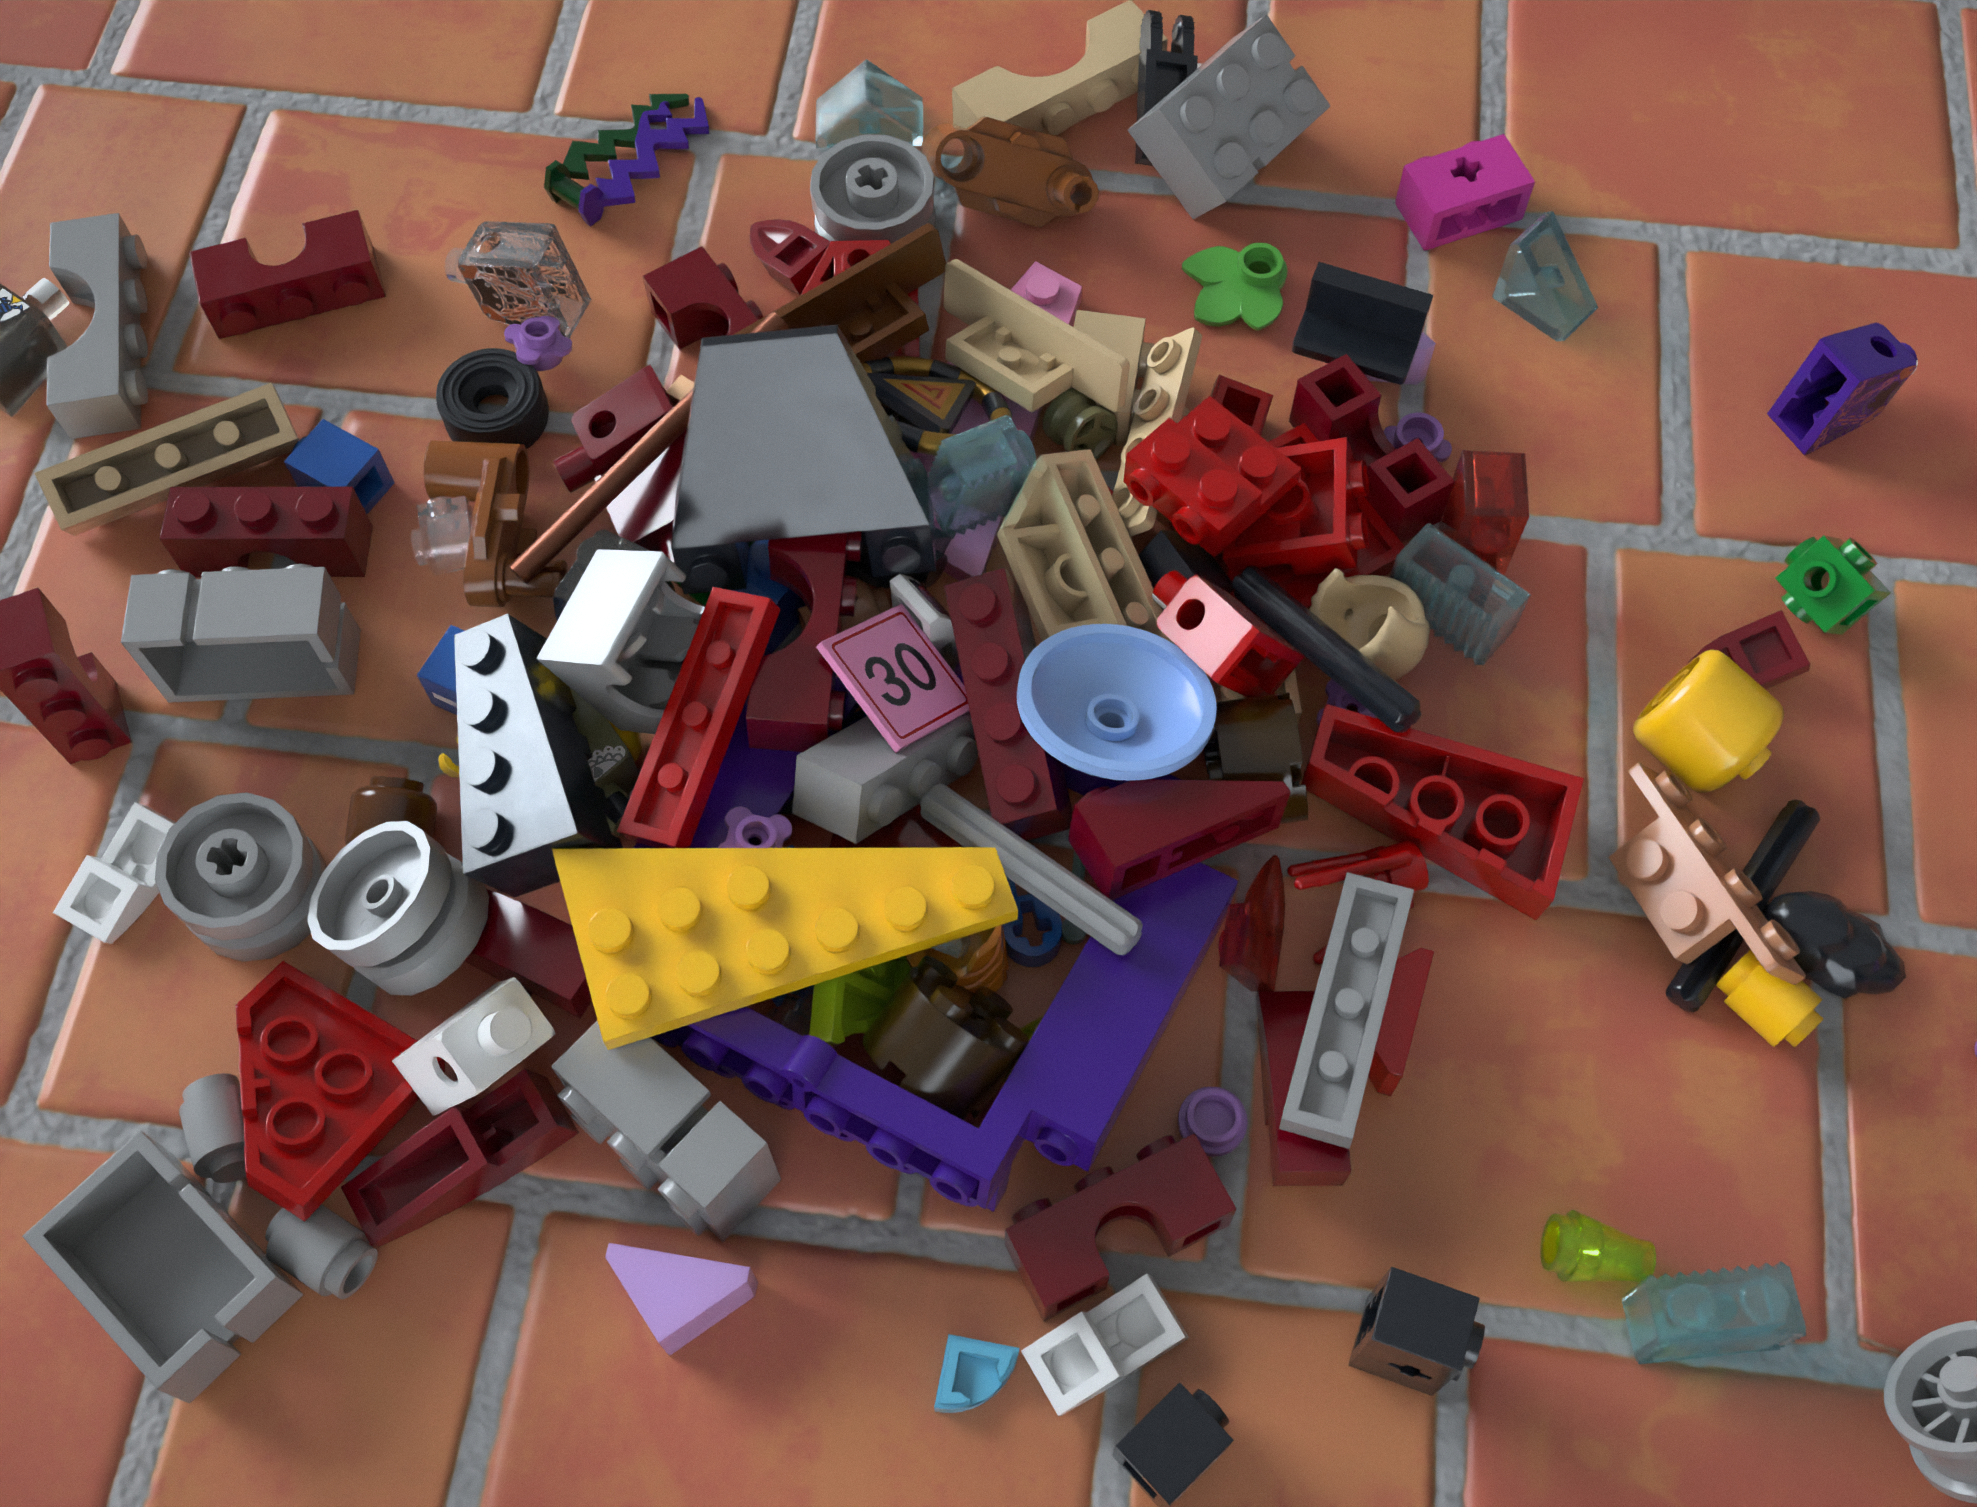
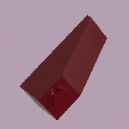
[1068,779,1291,900]

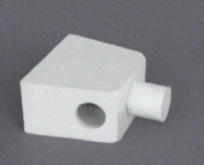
[392,977,556,1116]

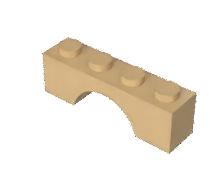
[952,0,1168,135]

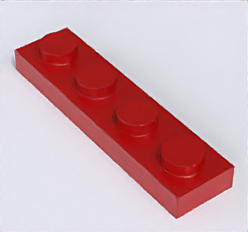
[617,587,781,848]

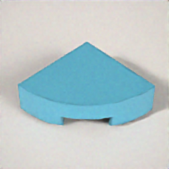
[934,1334,1019,1413]

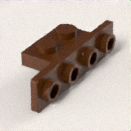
[734,223,946,363]

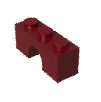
[189,210,386,339]
[643,246,764,350]
[1289,354,1455,543]
[159,487,373,577]
[0,588,132,764]
[1005,1133,1237,1321]

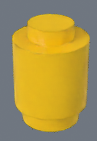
[1716,949,1824,1048]

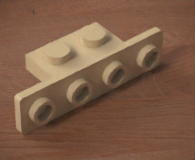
[944,259,1130,413]
[1112,327,1202,537]

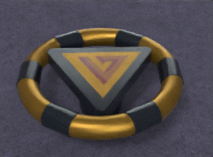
[861,356,1012,457]

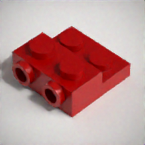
[1123,395,1302,557]
[1223,437,1370,576]

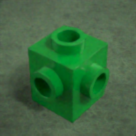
[1775,535,1891,634]

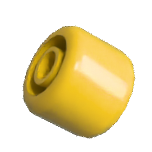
[1633,650,1784,793]

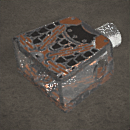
[445,221,592,338]

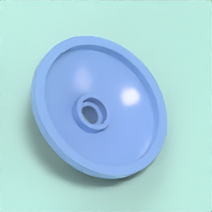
[1017,624,1217,781]

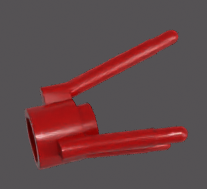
[1287,840,1429,964]

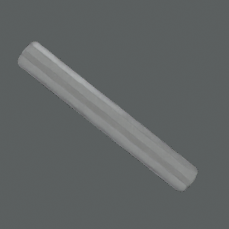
[920,784,1143,955]

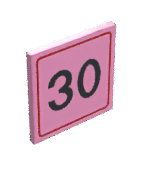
[816,604,970,753]

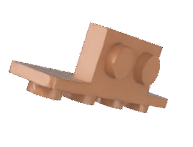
[1608,762,1806,985]

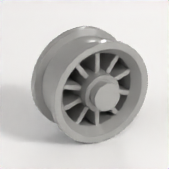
[1884,1320,1977,1504]

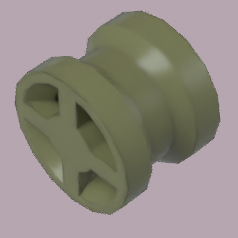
[1043,388,1118,460]

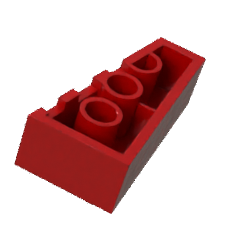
[1301,704,1584,920]

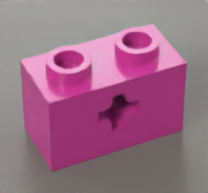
[1395,134,1535,251]

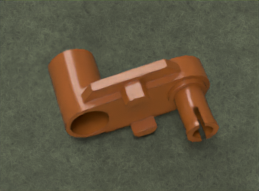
[921,116,1099,228]
[424,440,569,608]

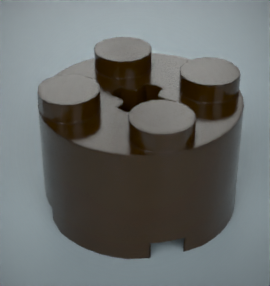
[1204,692,1308,824]
[863,955,1029,1120]

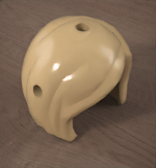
[1309,568,1430,680]

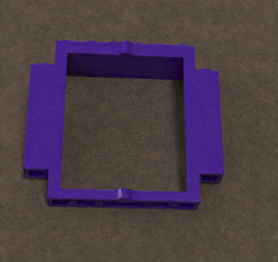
[633,672,1238,1212]

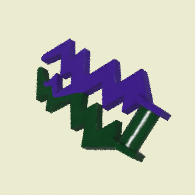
[544,94,709,227]

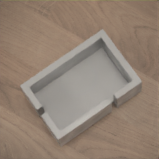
[1127,15,1331,219]
[121,564,361,703]
[551,1021,781,1242]
[22,1130,304,1404]

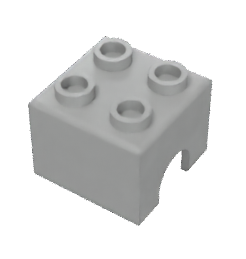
[536,549,705,734]

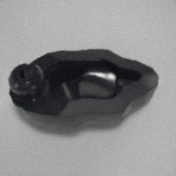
[1762,891,1906,999]

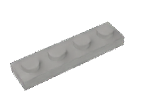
[1279,872,1414,1149]

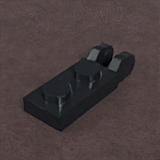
[1135,10,1198,166]

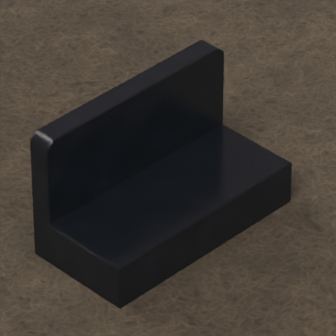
[1292,262,1434,385]

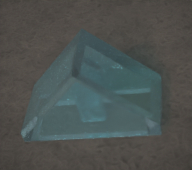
[815,59,923,148]
[1492,211,1598,341]

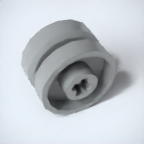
[810,134,936,266]
[155,792,327,962]
[308,821,489,996]

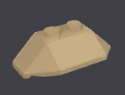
[997,449,1176,645]

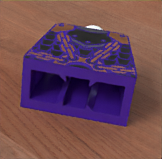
[1767,322,1918,455]

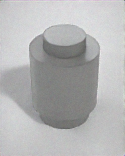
[179,1073,246,1183]
[265,1204,378,1299]

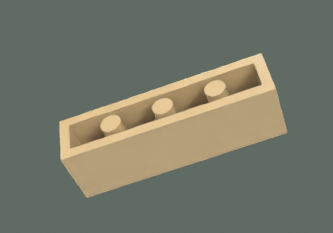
[34,383,299,536]

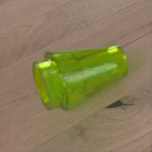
[1540,1210,1656,1284]

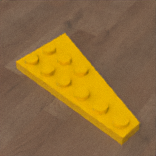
[552,847,1018,1050]

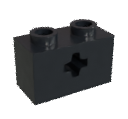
[1348,1266,1485,1396]

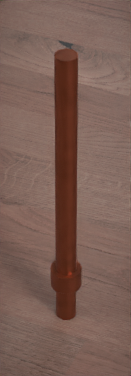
[508,312,789,584]

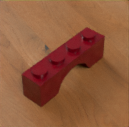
[746,531,863,752]
[944,567,1073,841]

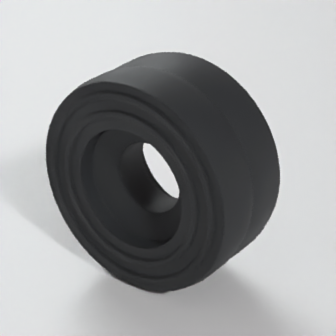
[436,348,549,449]

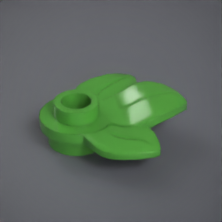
[1182,243,1288,331]

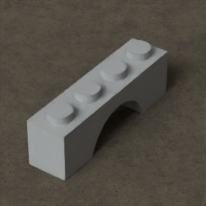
[46,213,148,439]

